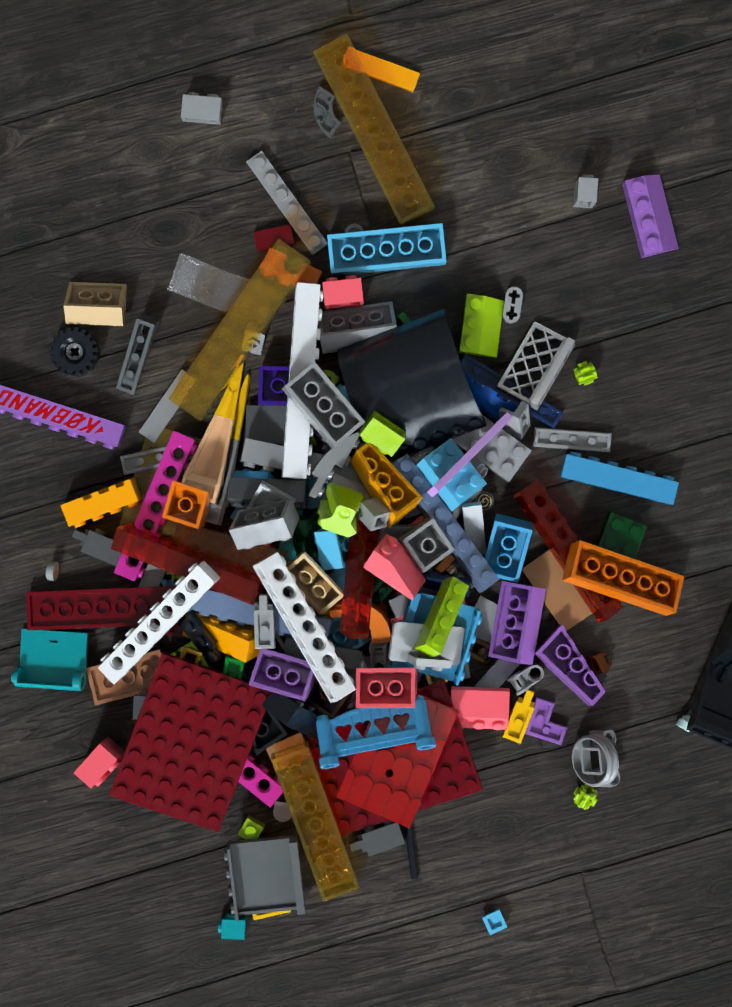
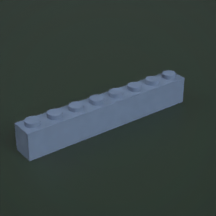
[393,454,499,593]
[179,583,333,645]

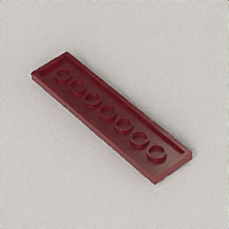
[26,586,180,630]

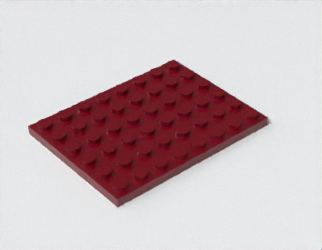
[109,652,271,832]
[303,679,483,836]

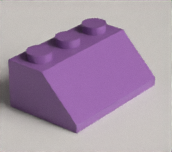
[249,649,316,702]

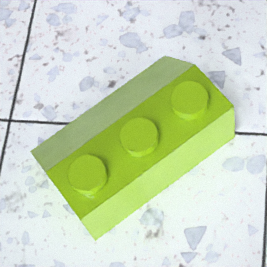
[459,294,504,358]

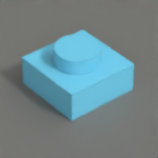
[482,908,507,935]

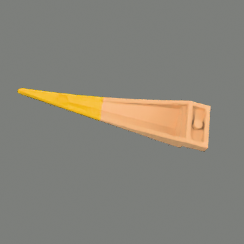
[181,354,245,504]

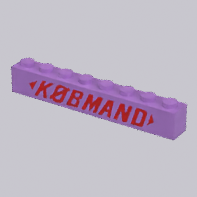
[0,385,127,450]

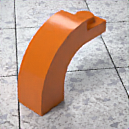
[330,595,392,644]

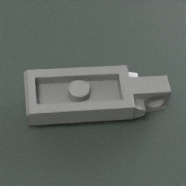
[254,594,276,649]

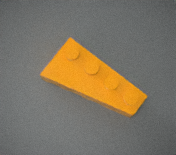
[350,443,423,528]
[60,477,143,528]
[182,610,260,663]

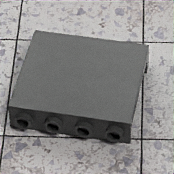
[224,835,305,921]

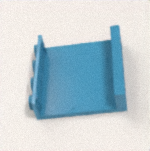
[389,591,482,685]

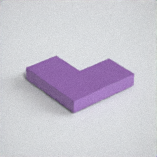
[525,697,567,745]

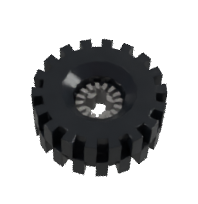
[49,327,100,376]

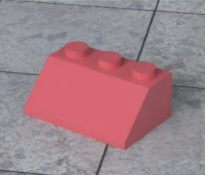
[356,668,417,708]
[451,686,510,730]

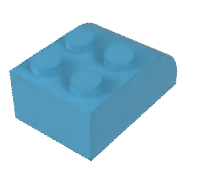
[484,513,534,583]

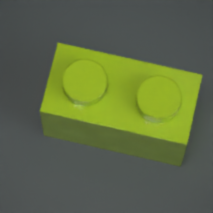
[360,411,406,457]

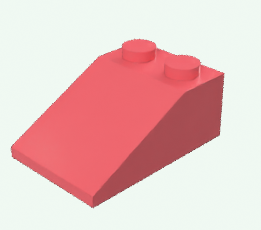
[363,533,426,600]

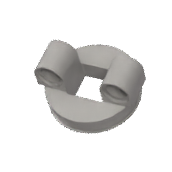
[572,730,620,787]

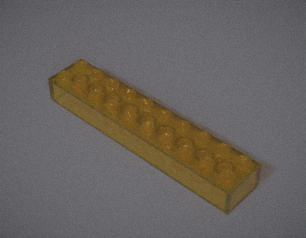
[313,33,436,226]
[168,239,312,421]

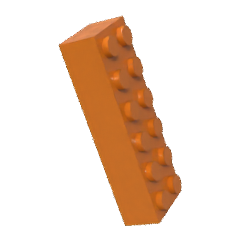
[562,540,684,616]

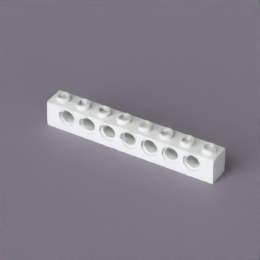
[253,552,356,703]
[98,561,220,684]

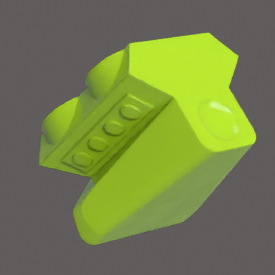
[317,483,364,538]

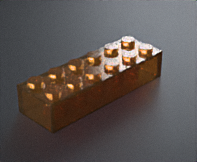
[168,522,292,586]

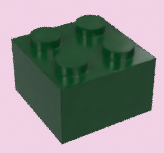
[596,512,647,559]

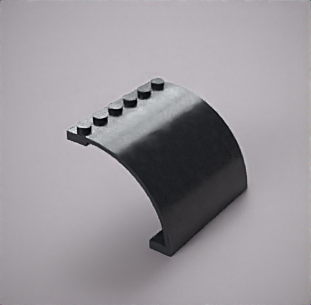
[337,309,487,461]

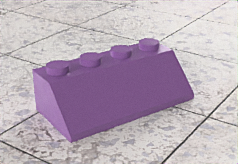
[622,175,679,258]
[488,581,546,665]

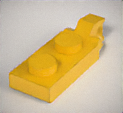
[502,689,535,744]

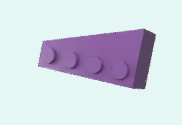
[534,624,605,706]

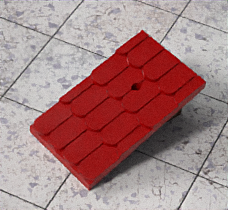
[337,693,460,828]

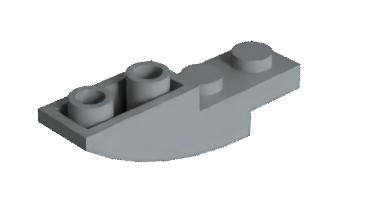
[308,432,361,499]

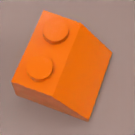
[162,480,210,529]

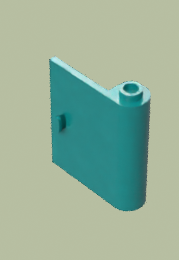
[11,629,88,691]

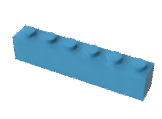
[559,451,679,505]

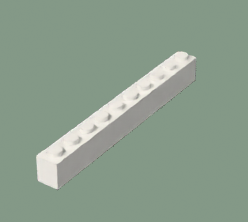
[281,282,323,480]

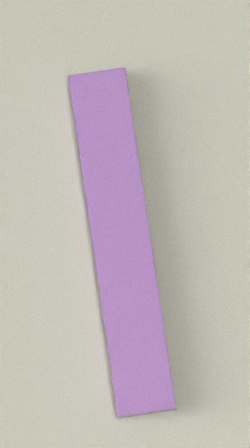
[427,412,512,497]

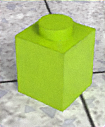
[237,815,265,840]

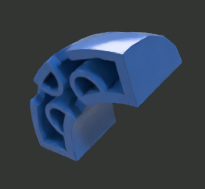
[465,375,518,421]

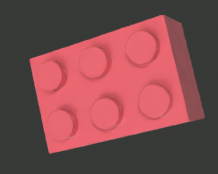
[74,737,125,788]

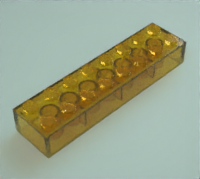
[271,741,360,902]

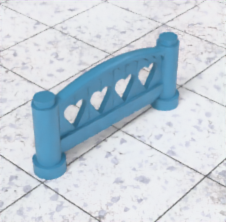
[316,696,436,769]

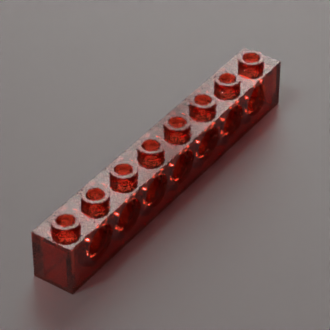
[513,480,623,623]

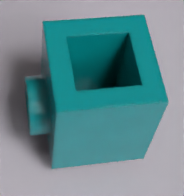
[218,913,246,940]

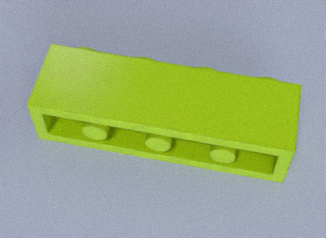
[414,576,469,658]

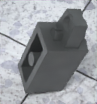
[72,528,125,566]
[349,820,405,856]

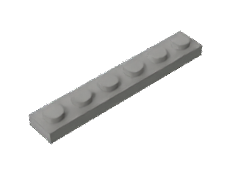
[246,151,328,256]

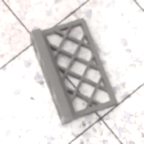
[497,321,575,411]

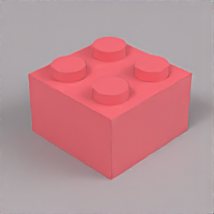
[322,275,364,310]

